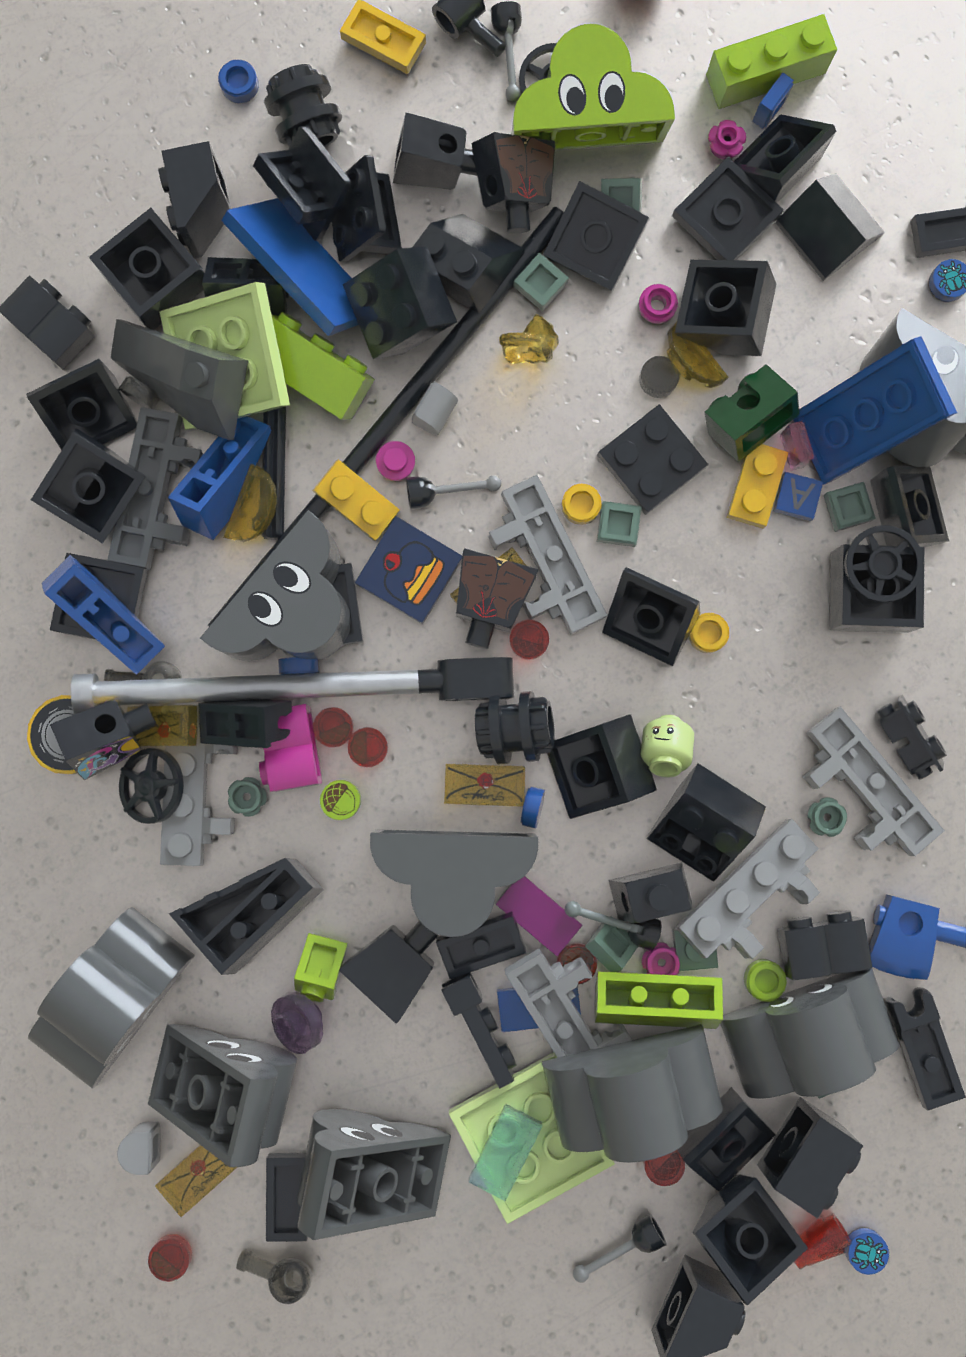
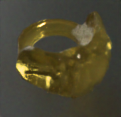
[498,314,559,364]

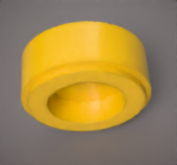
[561,483,602,525]
[689,613,729,653]

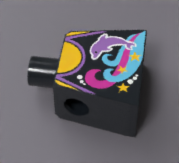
[50,700,157,780]

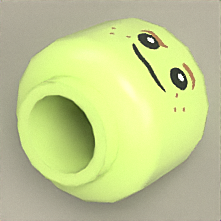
[641,715,694,777]

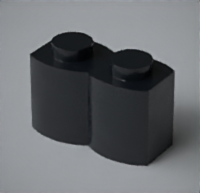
[0,275,95,370]
[778,911,872,980]

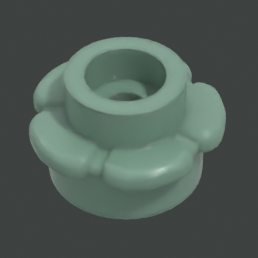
[228,777,267,817]
[807,797,847,837]

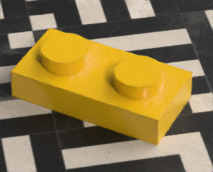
[340,0,426,75]
[726,444,789,529]
[312,459,400,541]

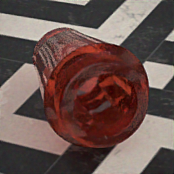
[794,1213,852,1270]

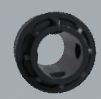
[264,64,342,147]
[475,691,555,765]

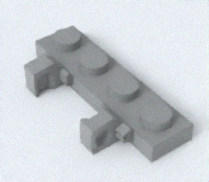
[488,475,608,635]
[160,704,238,866]
[802,707,945,856]
[675,819,820,959]
[504,948,632,1058]

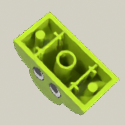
[511,24,675,150]

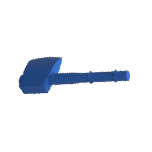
[869,894,966,980]

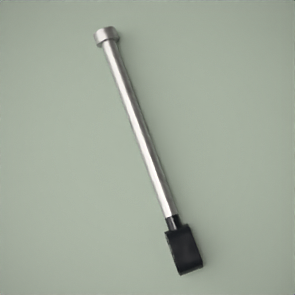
[71,657,514,714]

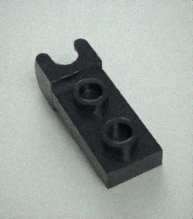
[441,972,517,1089]
[885,987,966,1111]

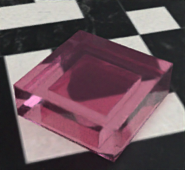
[780,421,814,471]

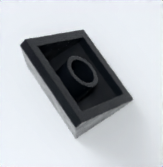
[734,114,837,203]
[775,173,885,281]
[26,359,137,450]
[870,466,949,547]
[602,567,700,666]
[677,1087,776,1191]

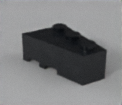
[169,858,324,975]

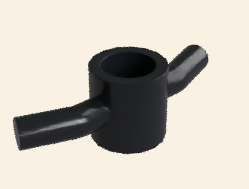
[432,0,506,57]

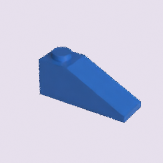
[168,416,271,540]
[41,555,165,675]

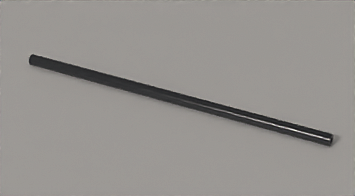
[208,207,564,627]

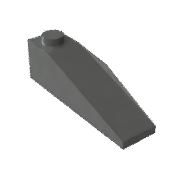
[110,319,248,440]

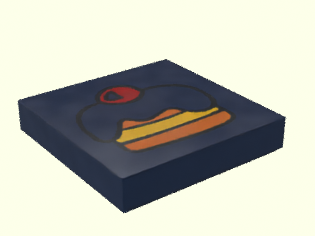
[355,516,462,625]

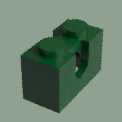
[704,364,800,462]

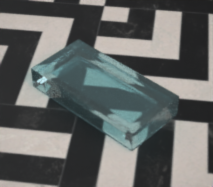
[469,1103,543,1201]

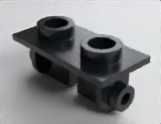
[877,695,947,780]

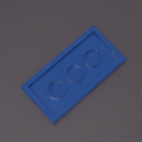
[221,198,359,336]
[793,336,957,485]

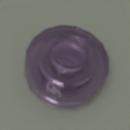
[271,992,323,1054]

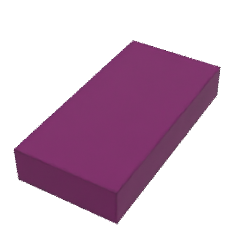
[495,876,583,956]

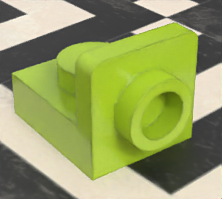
[294,933,347,1002]

